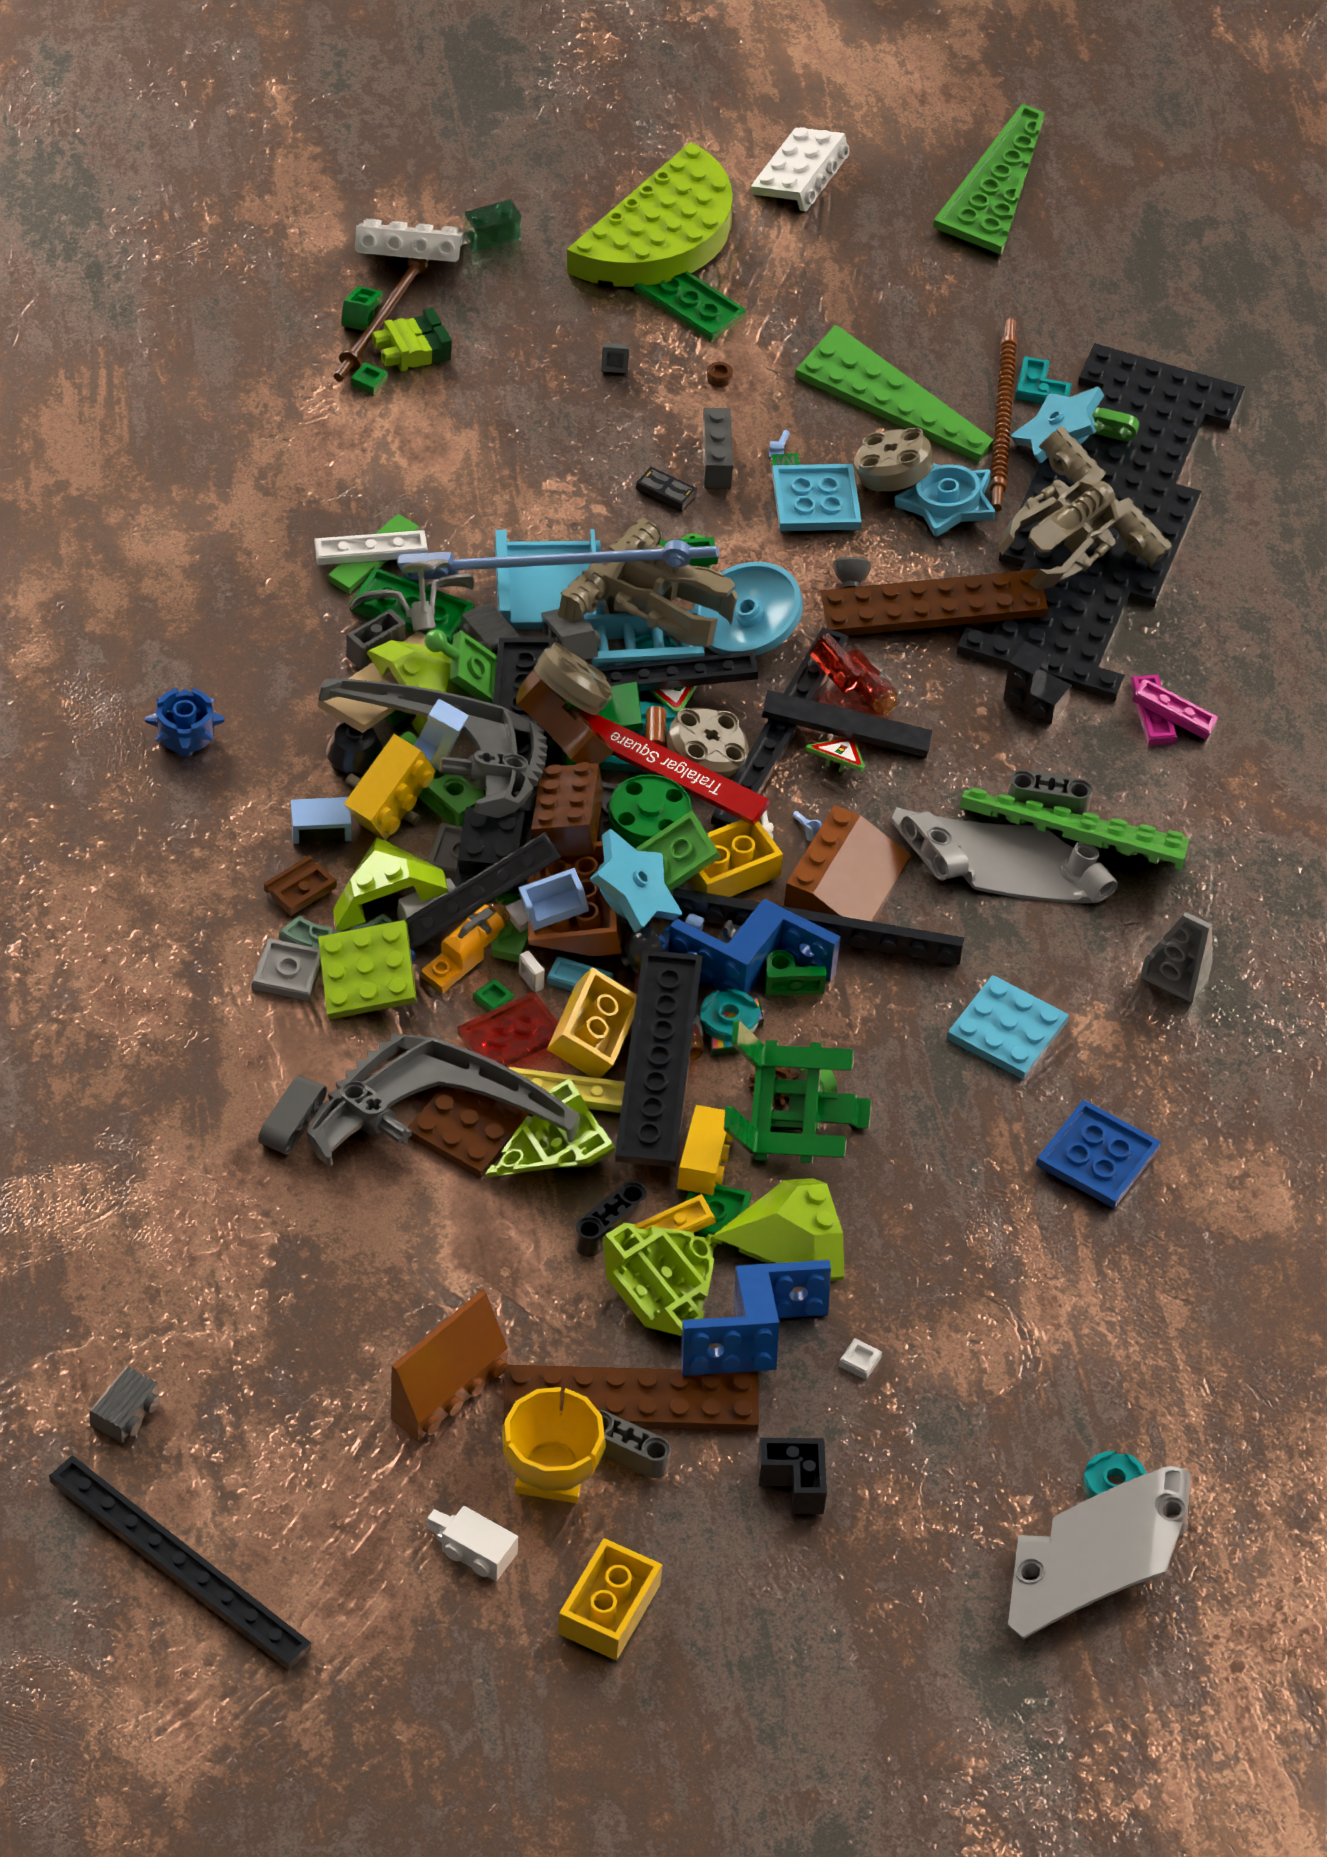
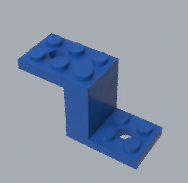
[668,899,840,995]
[681,1260,831,1376]

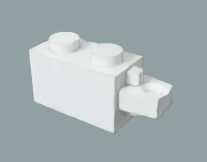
[426,1506,519,1581]

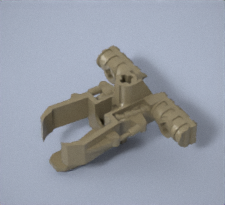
[998,426,1172,589]
[557,518,738,647]

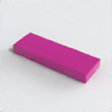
[1130,674,1177,746]
[1132,678,1218,740]

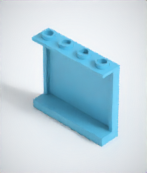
[495,529,605,629]

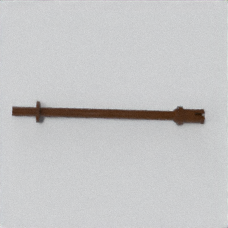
[333,258,430,382]

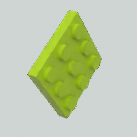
[318,920,417,1020]

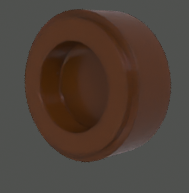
[706,362,733,387]

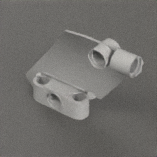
[890,807,1118,903]
[1008,1465,1191,1640]

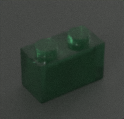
[463,199,521,252]

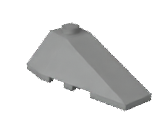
[1140,912,1213,1003]

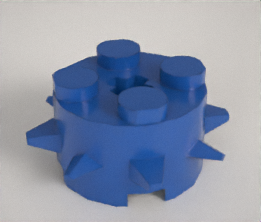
[145,688,225,756]

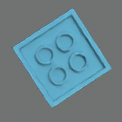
[772,464,862,531]
[947,975,1069,1080]

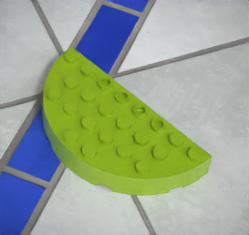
[567,142,733,287]

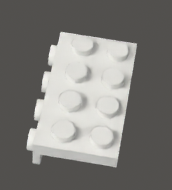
[751,127,849,211]
[355,219,465,262]

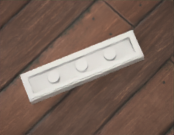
[314,530,428,565]

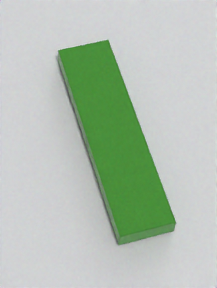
[328,514,419,594]

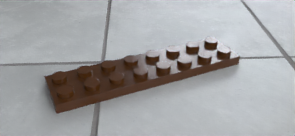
[820,569,1048,636]
[503,1365,759,1432]

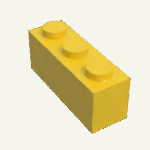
[677,1105,733,1195]

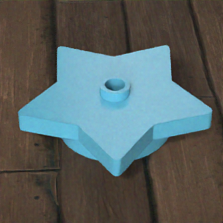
[1010,387,1104,463]
[895,463,995,537]
[590,829,682,932]

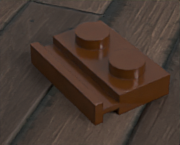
[264,855,337,916]

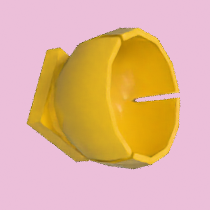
[502,1387,606,1504]

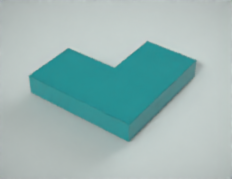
[1015,356,1072,404]

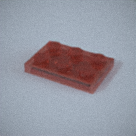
[457,991,559,1067]

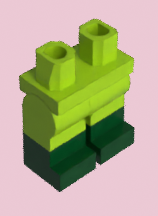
[372,307,452,372]

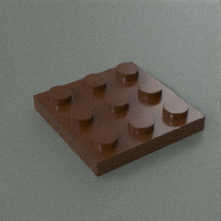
[407,1086,533,1179]

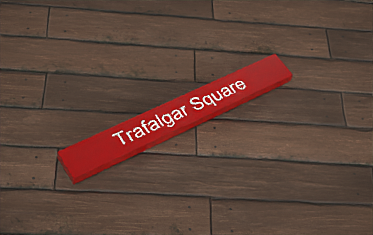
[578,708,770,826]

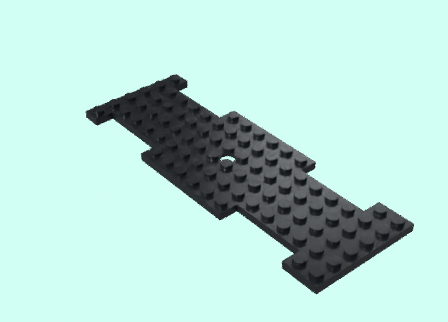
[957,343,1245,701]

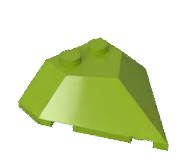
[367,640,470,736]
[333,836,449,932]
[485,1078,615,1177]
[710,1178,844,1281]
[603,1223,717,1336]

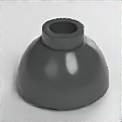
[833,557,871,588]

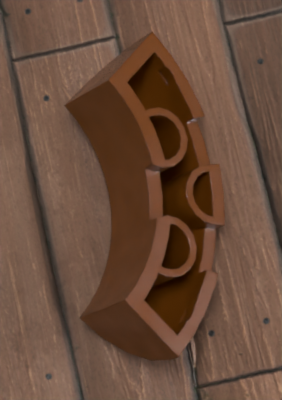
[516,670,614,764]

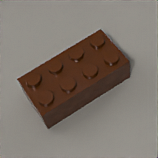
[531,762,604,857]

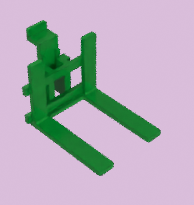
[724,1020,871,1164]

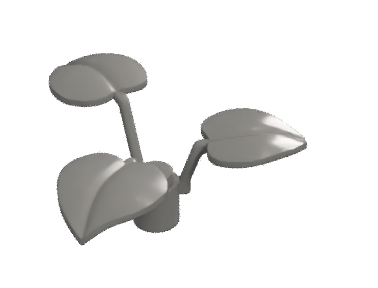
[350,559,474,632]

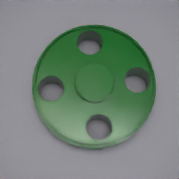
[608,775,692,848]

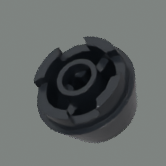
[326,723,383,778]

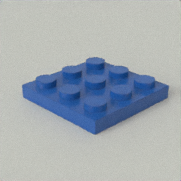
[1036,1099,1161,1208]

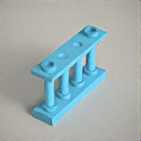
[586,610,704,667]

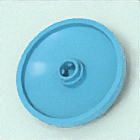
[693,562,803,656]

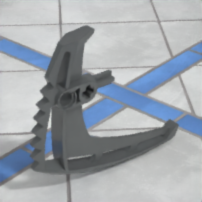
[318,678,547,818]
[307,1034,580,1166]

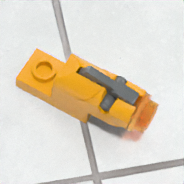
[421,901,510,994]

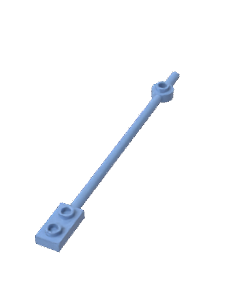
[397,540,719,581]

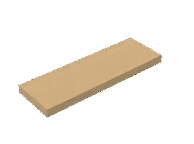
[317,632,426,733]

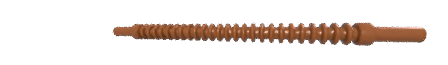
[990,318,1017,512]

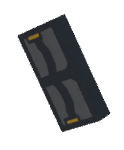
[636,466,697,511]

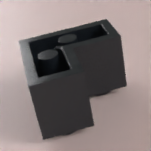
[1003,642,1071,724]
[757,1438,827,1514]

